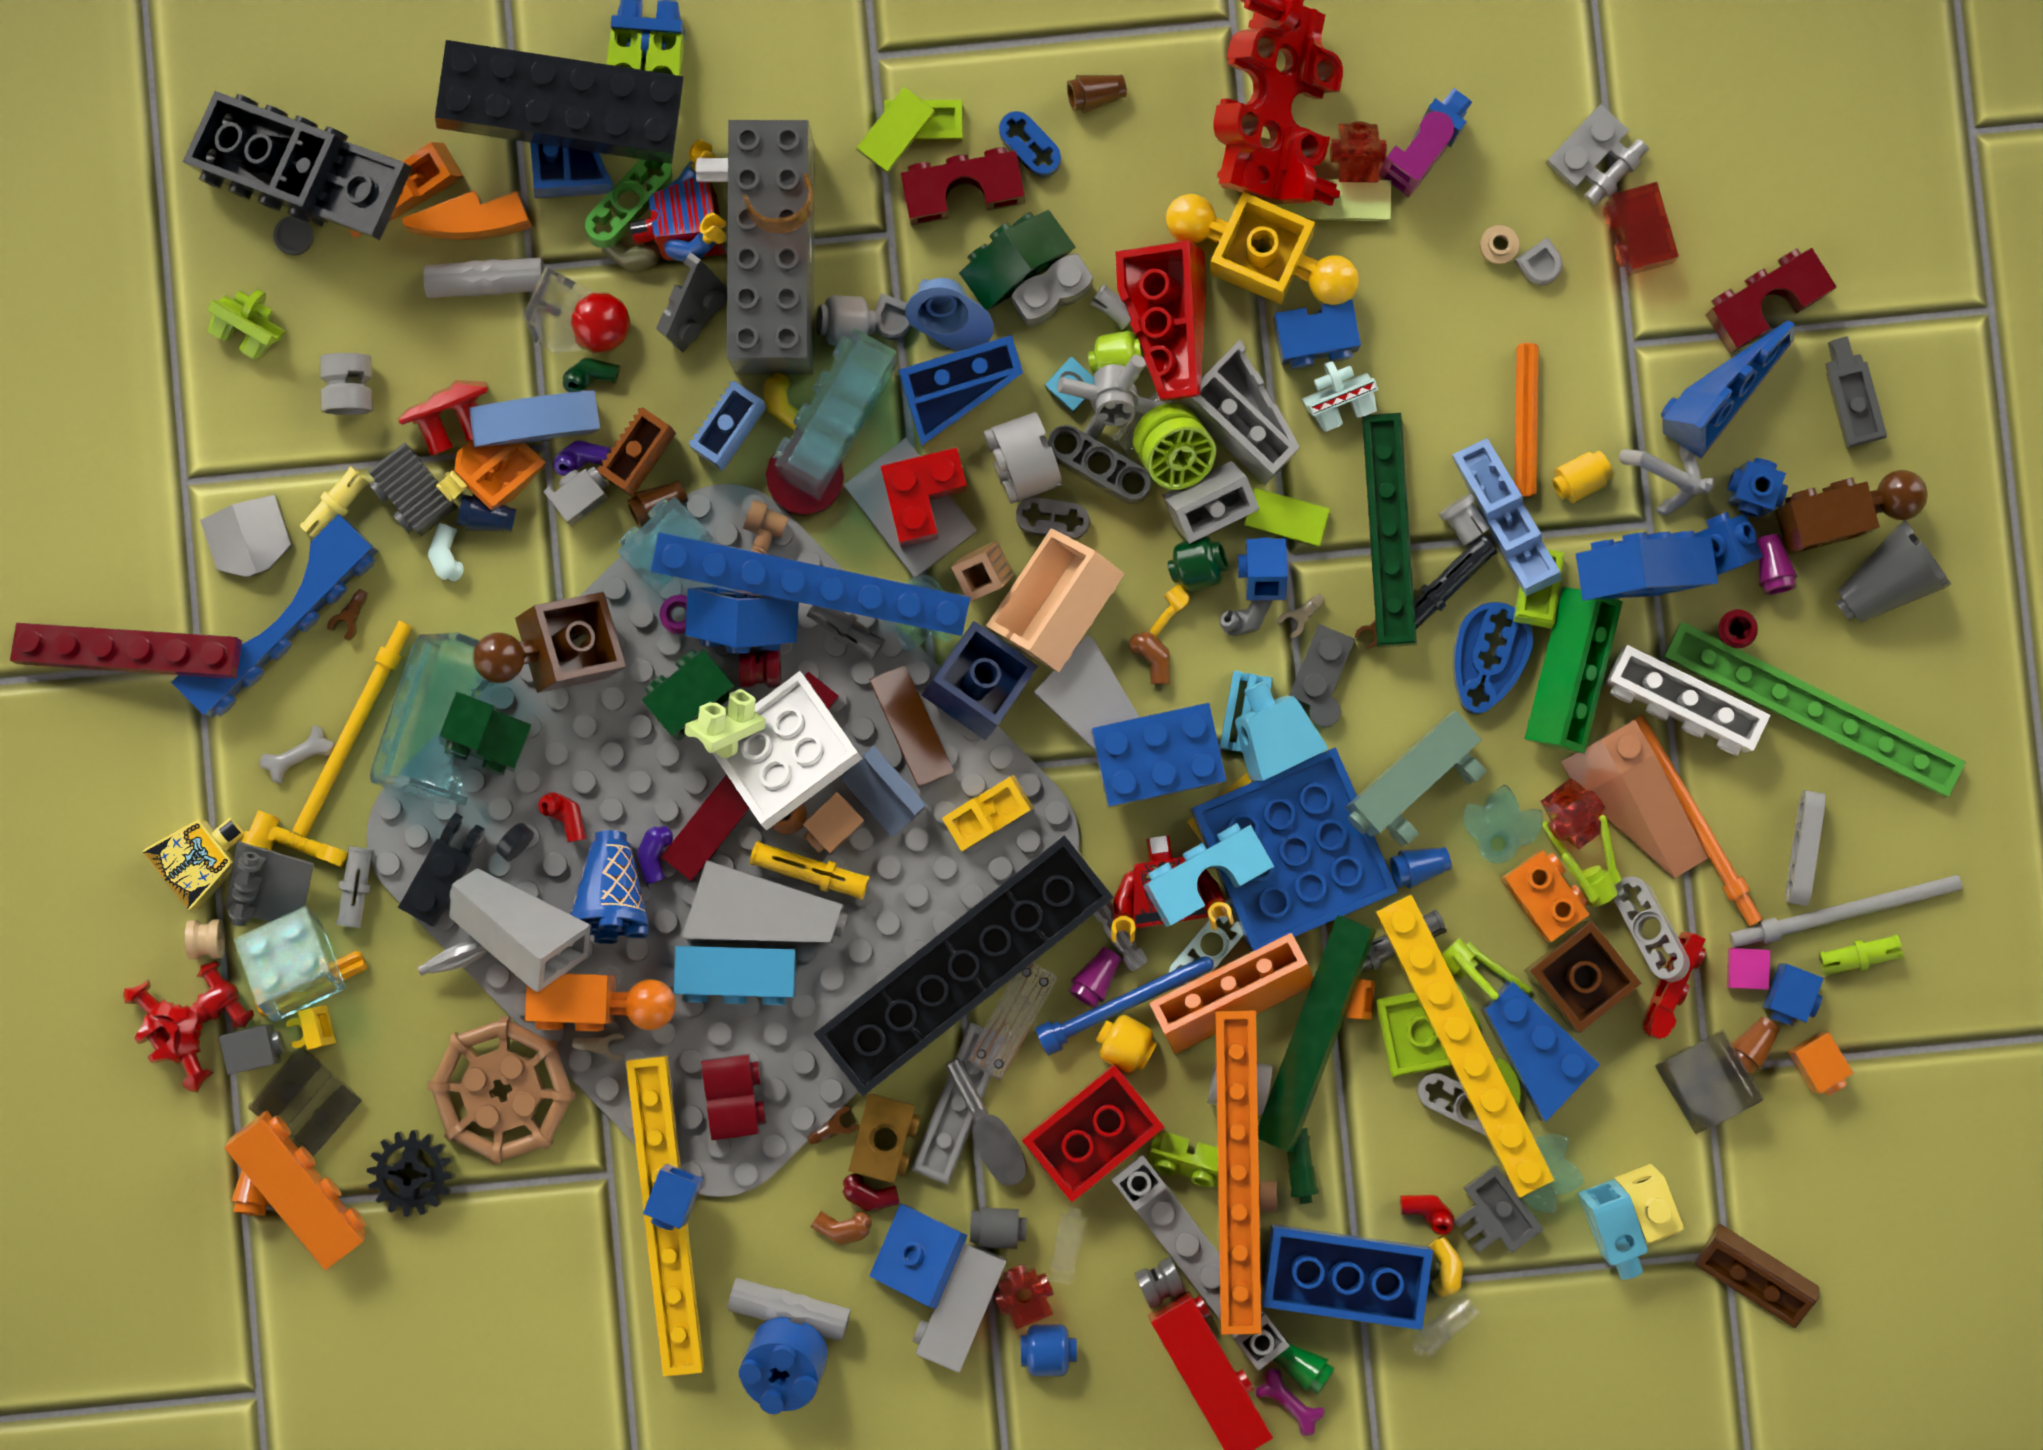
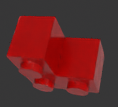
[880,447,967,548]

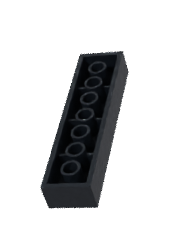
[813,835,1114,1097]

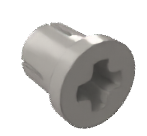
[1438,493,1490,545]

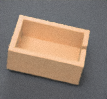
[986,528,1124,672]

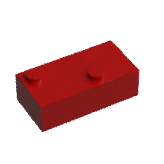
[1148,1291,1273,1450]

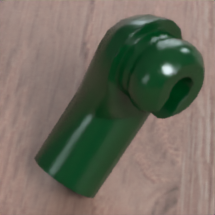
[562,358,620,392]

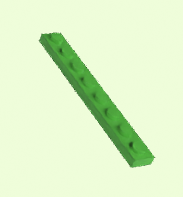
[1662,622,1966,798]

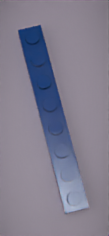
[650,532,971,636]

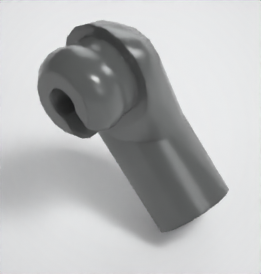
[1220,600,1273,636]

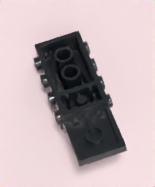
[183,91,412,240]

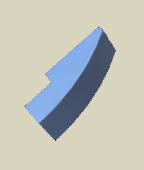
[469,390,600,447]

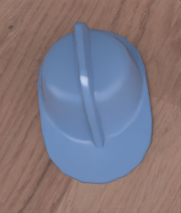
[905,278,993,351]

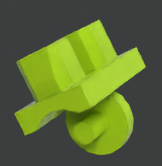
[207,289,286,359]

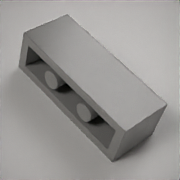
[912,1241,1007,1373]

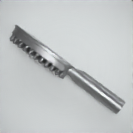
[945,1057,1026,1185]

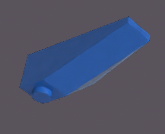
[1661,320,1795,458]

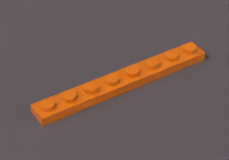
[1215,1011,1261,1335]

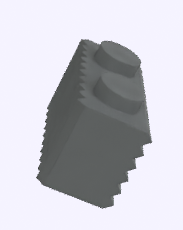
[368,442,458,536]

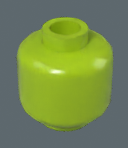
[1088,331,1148,380]

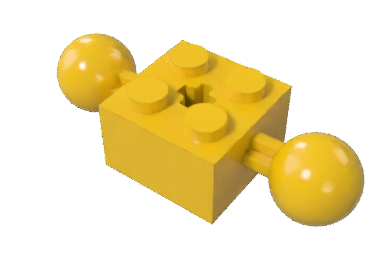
[1166,192,1359,305]

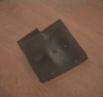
[1655,1029,1764,1134]
[248,1047,362,1157]

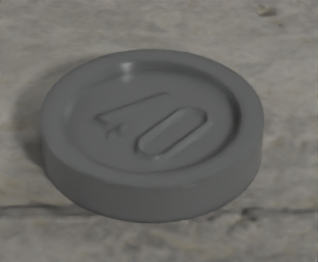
[273,216,314,256]

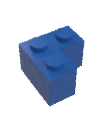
[685,586,799,653]

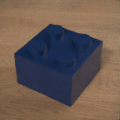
[921,621,1038,741]

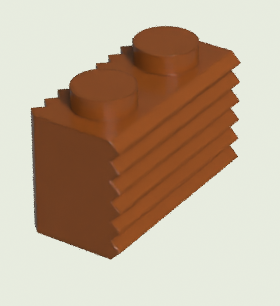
[597,408,676,497]

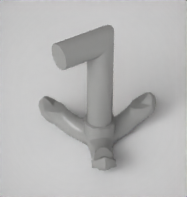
[1619,446,1713,515]

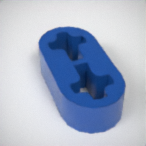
[999,111,1061,178]

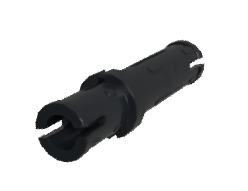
[1414,534,1498,630]

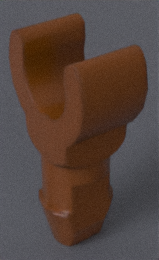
[327,589,368,640]
[807,1106,859,1144]

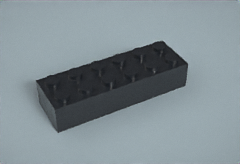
[435,40,684,164]

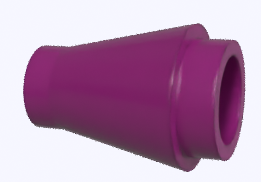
[1757,534,1798,595]
[1069,947,1122,1008]

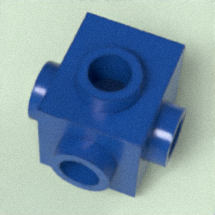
[1727,458,1788,518]
[1695,512,1763,576]

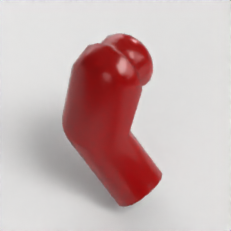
[538,792,587,843]

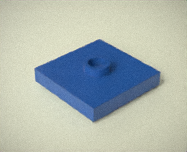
[869,1203,968,1309]

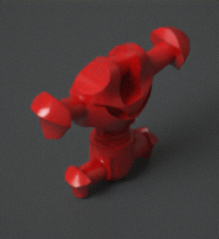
[123,960,254,1093]

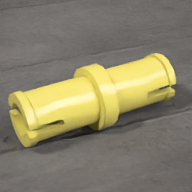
[300,466,370,538]

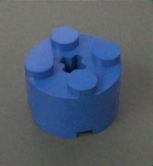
[739,1317,828,1415]

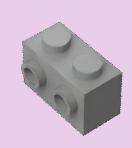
[1162,461,1259,544]

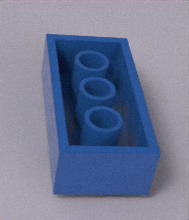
[1261,1224,1433,1330]

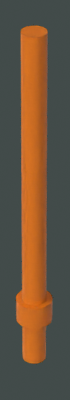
[1630,714,1763,927]

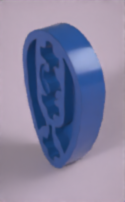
[1453,602,1533,714]

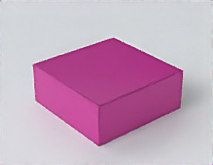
[1727,948,1770,990]

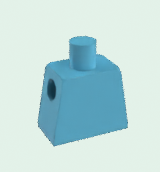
[1235,681,1328,781]
[1577,1179,1648,1280]

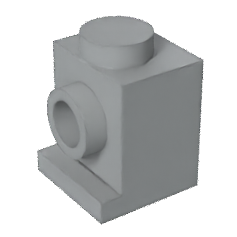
[543,466,609,526]

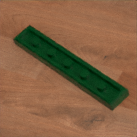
[1362,412,1417,648]
[1258,915,1377,1153]

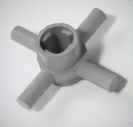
[1057,355,1166,440]

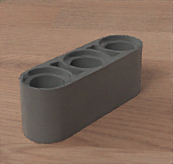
[1048,425,1151,504]

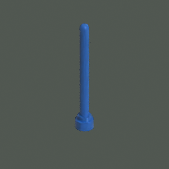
[1035,956,1214,1056]

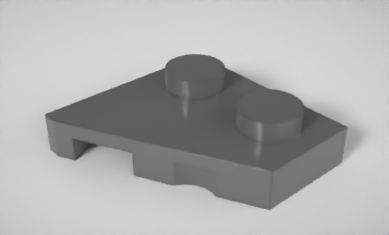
[656,252,727,353]

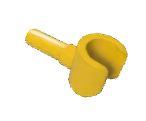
[1149,584,1190,637]

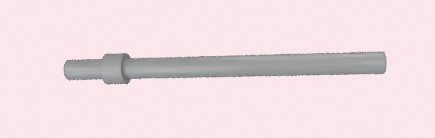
[1729,875,1962,948]

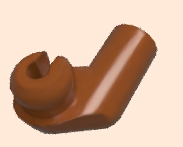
[1129,631,1170,685]
[811,1211,872,1245]

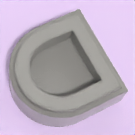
[1514,237,1563,286]
[875,293,911,340]

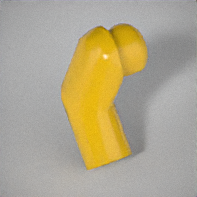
[763,373,806,431]
[1429,1235,1464,1297]

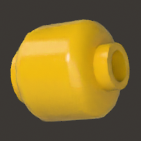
[1096,1014,1157,1073]

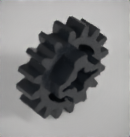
[367,1129,455,1217]

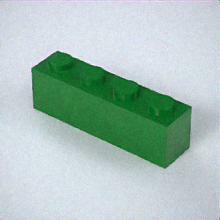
[1524,587,1623,754]

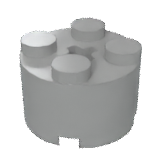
[983,412,1062,504]

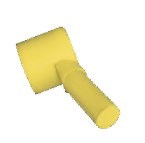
[436,470,467,502]

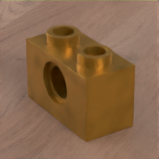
[848,1092,921,1183]

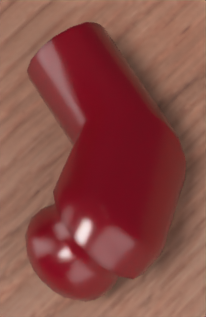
[842,1174,900,1212]

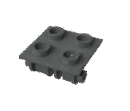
[225,841,314,931]

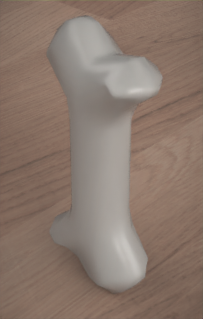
[259,725,335,784]

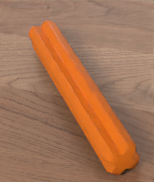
[1514,343,1539,498]

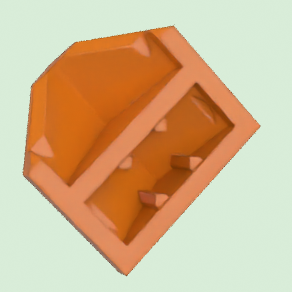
[454,440,546,510]

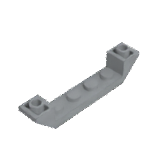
[1111,1155,1290,1371]

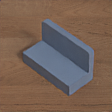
[841,746,927,836]

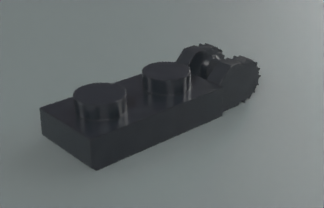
[398,812,485,927]

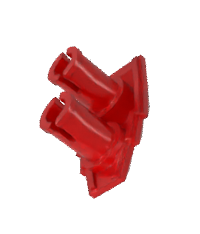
[398,380,488,456]

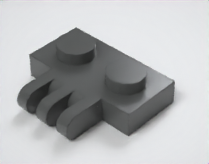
[1453,1164,1544,1253]

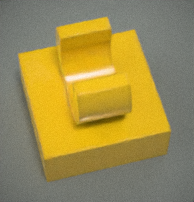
[286,1005,337,1050]

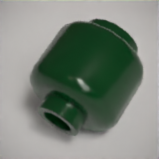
[1167,536,1229,592]

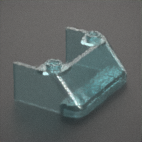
[370,632,494,805]

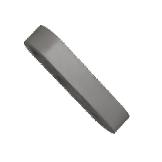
[1785,790,1825,906]
[1614,876,1690,982]
[1417,1073,1486,1136]

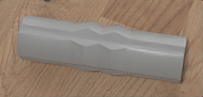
[423,257,546,298]
[727,1277,851,1342]

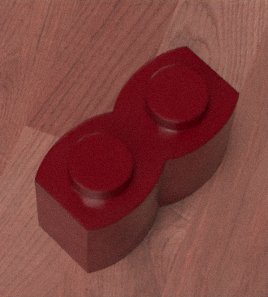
[701,1053,767,1141]

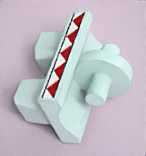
[1302,361,1378,431]

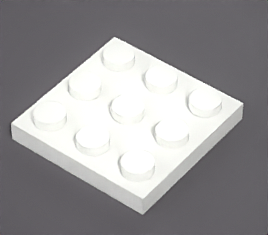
[712,671,863,831]

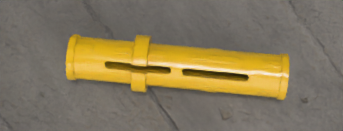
[749,841,870,900]

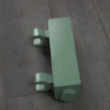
[1344,711,1487,847]

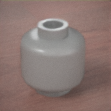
[816,295,876,347]

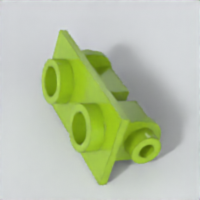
[1146,1131,1218,1188]

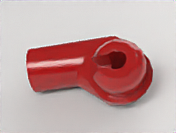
[1400,1195,1454,1235]

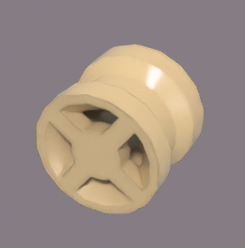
[185,920,225,959]

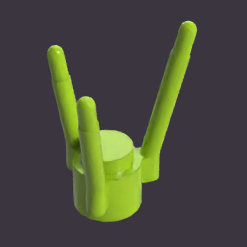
[1542,815,1622,907]
[1442,938,1532,1028]

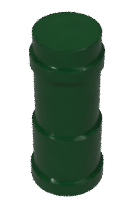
[1287,1128,1319,1204]

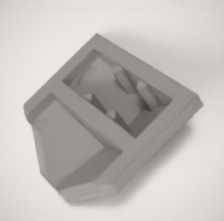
[200,495,292,577]

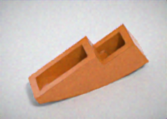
[349,142,463,238]
[401,190,533,240]

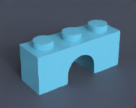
[1143,823,1274,927]

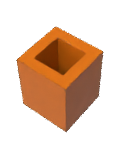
[1787,1032,1854,1096]

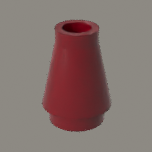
[1718,609,1758,649]

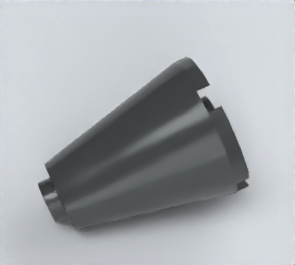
[1836,520,1951,623]

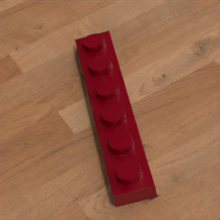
[10,622,242,679]

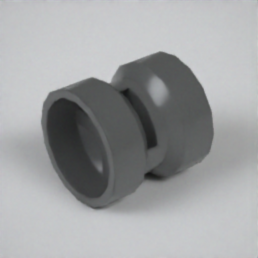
[1134,1257,1187,1309]

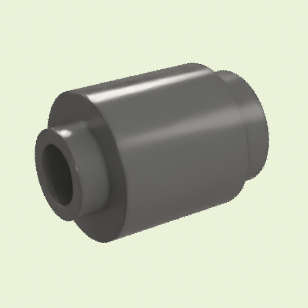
[970,1207,1027,1249]

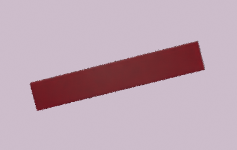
[661,671,840,882]

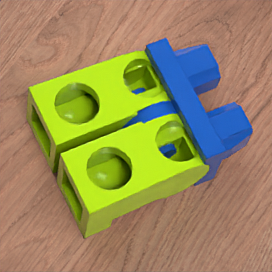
[606,0,685,108]

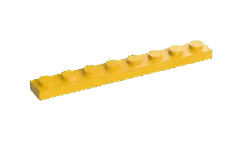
[1374,894,1555,1198]
[626,1055,705,1377]

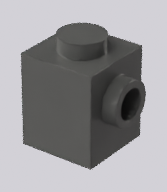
[219,1024,285,1075]

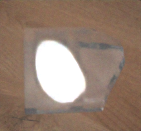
[523,267,596,353]

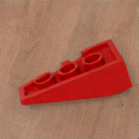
[1115,240,1207,401]

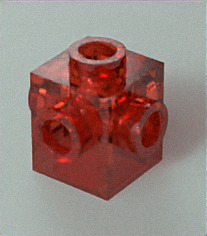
[1330,121,1387,183]
[1540,778,1609,850]
[994,1264,1054,1330]

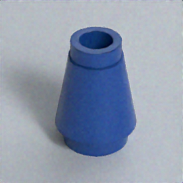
[1390,847,1452,889]

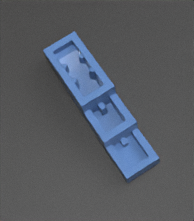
[1452,438,1562,596]

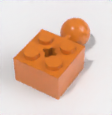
[525,973,676,1031]

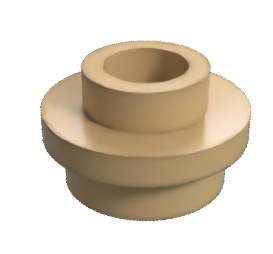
[1480,225,1519,264]

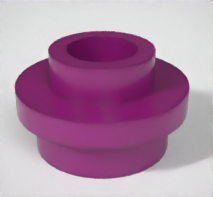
[659,595,687,634]

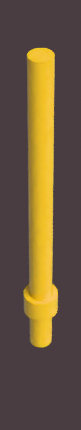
[292,620,413,837]

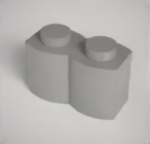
[1012,254,1093,327]

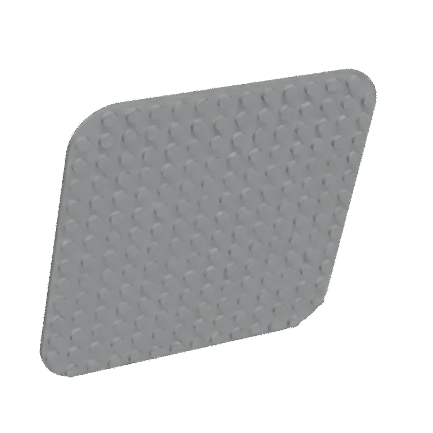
[367,484,1079,1197]

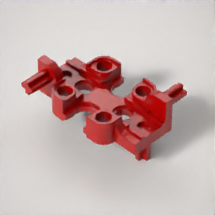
[1213,0,1343,206]

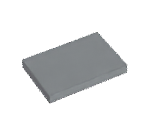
[844,438,977,579]

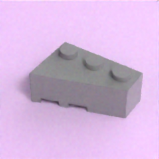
[1181,339,1300,485]

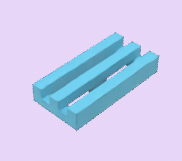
[1219,670,1272,753]

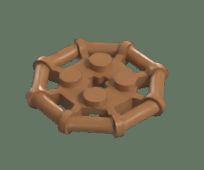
[428,1016,575,1164]

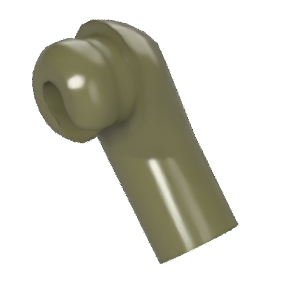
[602,240,662,272]

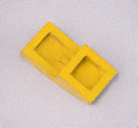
[942,775,1034,852]

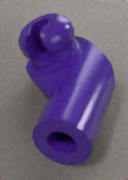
[553,440,612,476]
[637,826,673,885]

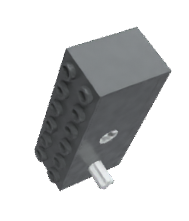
[696,120,815,375]

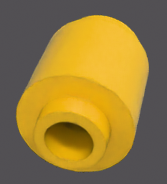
[1552,451,1614,503]

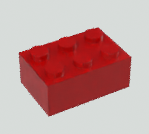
[1022,1064,1165,1203]

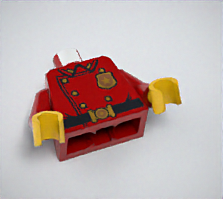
[1111,835,1234,943]

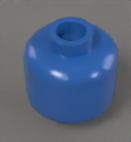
[1021,1324,1077,1377]

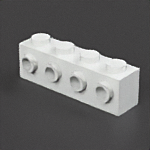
[1603,645,1771,756]

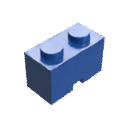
[1273,299,1361,369]

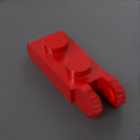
[1641,931,1706,1039]

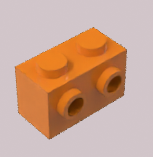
[1500,850,1590,942]

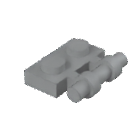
[1546,104,1649,206]

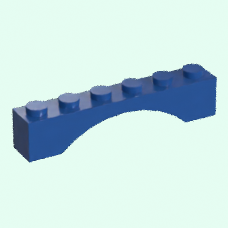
[171,514,378,718]

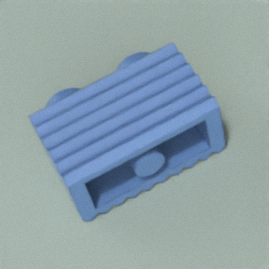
[689,381,767,471]

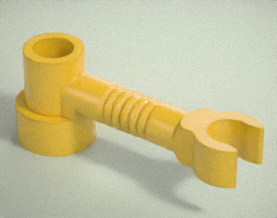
[240,810,348,868]

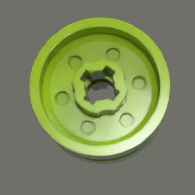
[1132,403,1216,490]

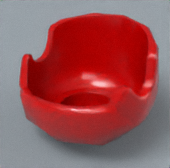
[570,292,630,354]

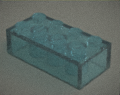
[774,328,896,501]

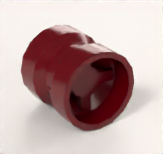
[739,649,781,688]

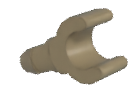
[1277,594,1325,639]
[572,1033,626,1061]

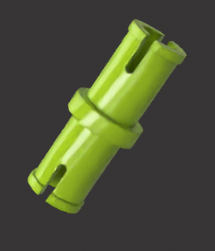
[1819,934,1904,977]

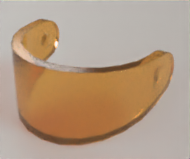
[742,173,814,233]

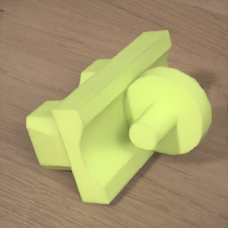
[684,689,766,758]

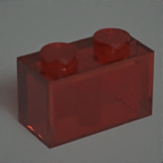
[1603,182,1679,276]

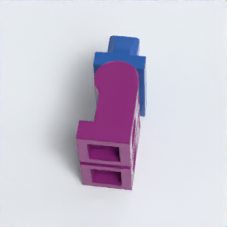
[1378,88,1472,198]

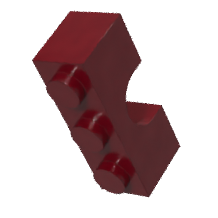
[901,147,1025,226]
[1705,248,1837,354]

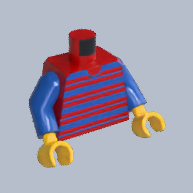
[630,140,727,262]

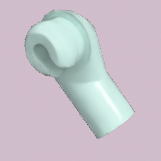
[428,523,464,582]

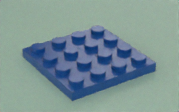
[1190,747,1398,952]

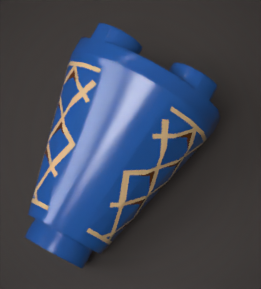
[570,830,648,944]

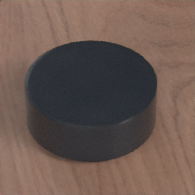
[496,823,534,862]

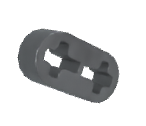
[1016,497,1089,540]

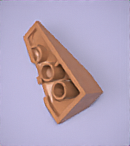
[1561,720,1709,878]

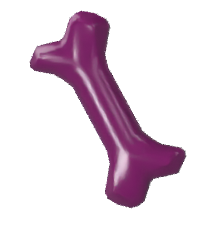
[1256,1369,1325,1436]

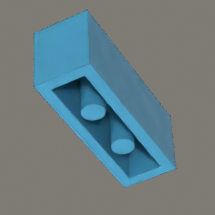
[674,946,797,1005]

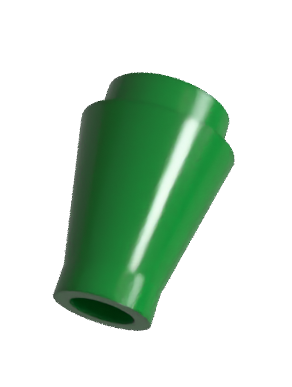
[1273,1341,1335,1395]

